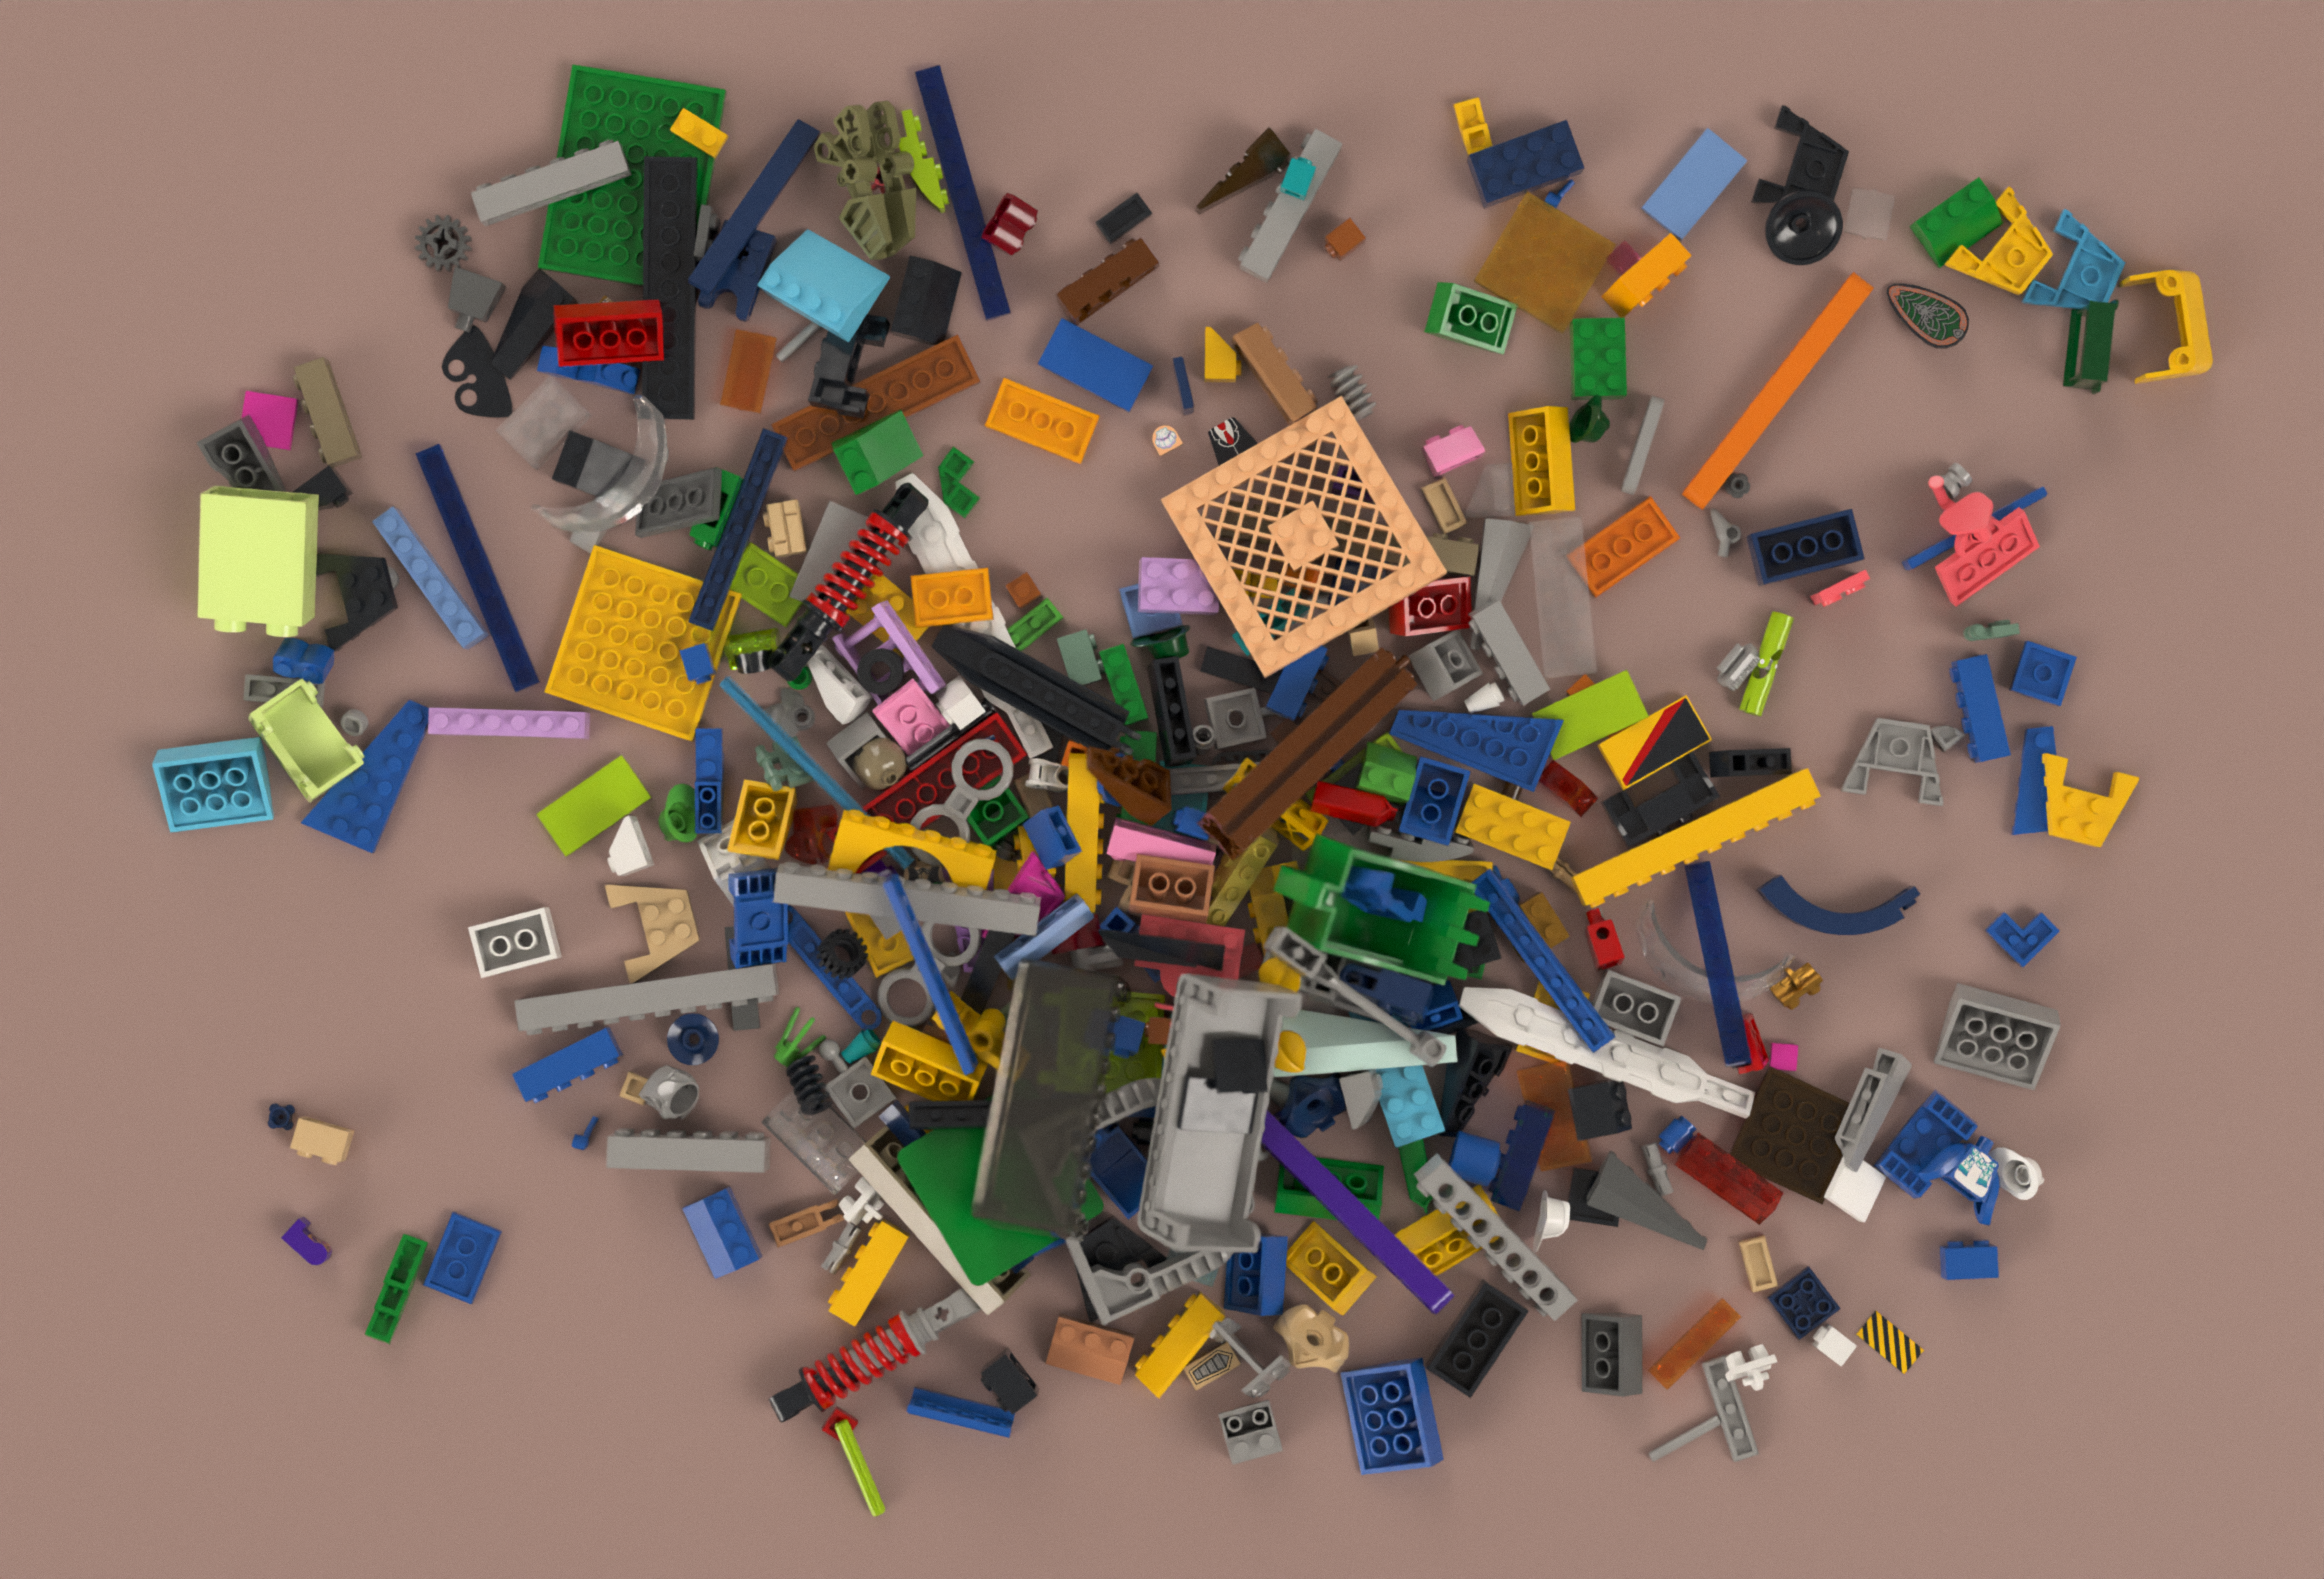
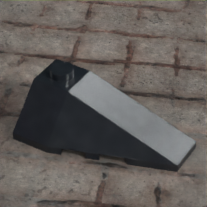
[490,269,578,380]
[1438,1029,1513,1137]

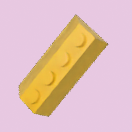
[1508,406,1575,516]
[1395,1184,1499,1276]
[1134,1291,1225,1398]

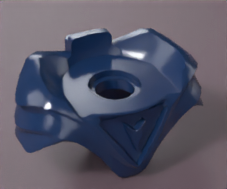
[1274,1072,1347,1138]

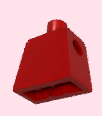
[1585,908,1625,972]

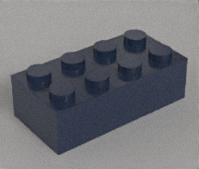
[1467,120,1584,209]
[1746,509,1865,587]

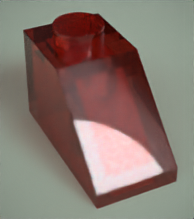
[1539,760,1598,817]

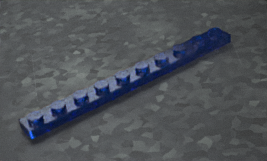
[915,65,1011,321]
[415,444,541,693]

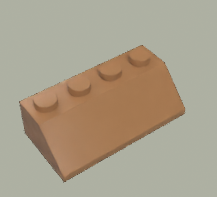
[1232,323,1318,426]

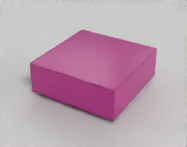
[1769,1043,1798,1071]

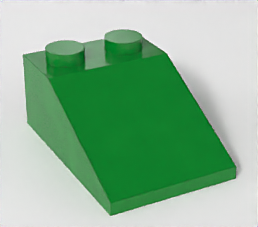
[1424,282,1517,355]
[831,409,924,495]

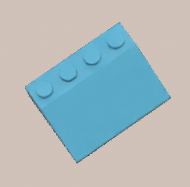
[757,229,890,343]
[152,737,274,833]

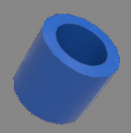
[1448,1131,1501,1186]

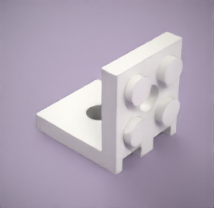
[697,820,771,906]

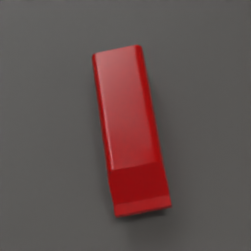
[1310,780,1397,827]

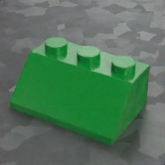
[1909,177,2003,268]

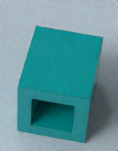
[1280,157,1316,201]

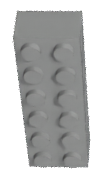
[606,1128,771,1173]

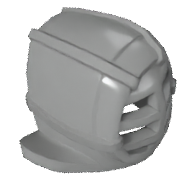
[639,1065,699,1120]

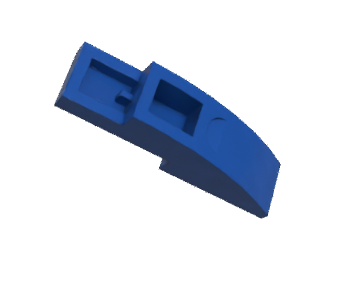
[695,728,724,833]

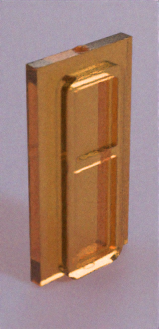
[720,329,777,414]

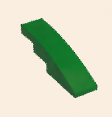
[365,1233,428,1345]

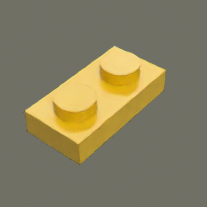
[670,108,728,159]

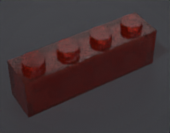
[1674,1132,1784,1225]

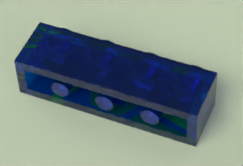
[1488,1100,1556,1212]

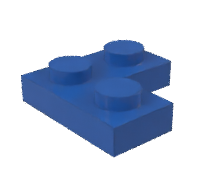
[1985,912,2060,967]

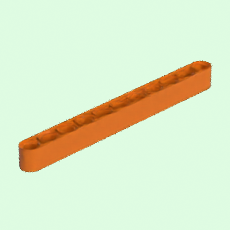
[1682,272,1874,510]

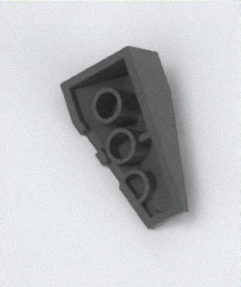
[196,415,287,492]

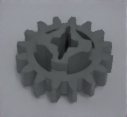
[415,215,472,272]

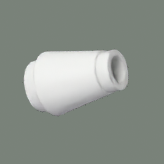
[1464,682,1505,714]

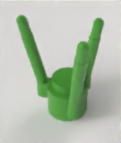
[774,1007,826,1068]

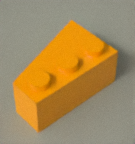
[1601,233,1692,318]

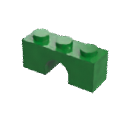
[1099,643,1148,726]

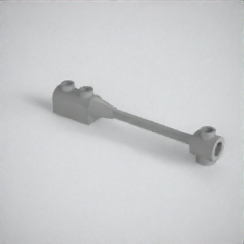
[1264,927,1446,1067]

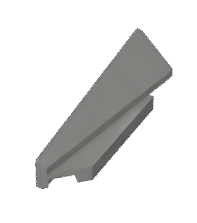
[1835,1048,1912,1172]

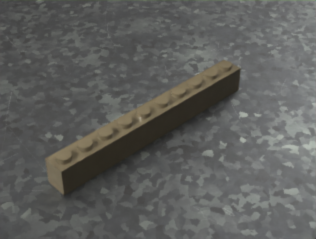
[1220,500,1479,577]

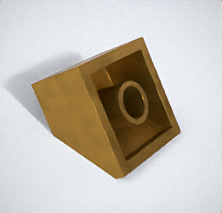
[1506,892,1570,963]

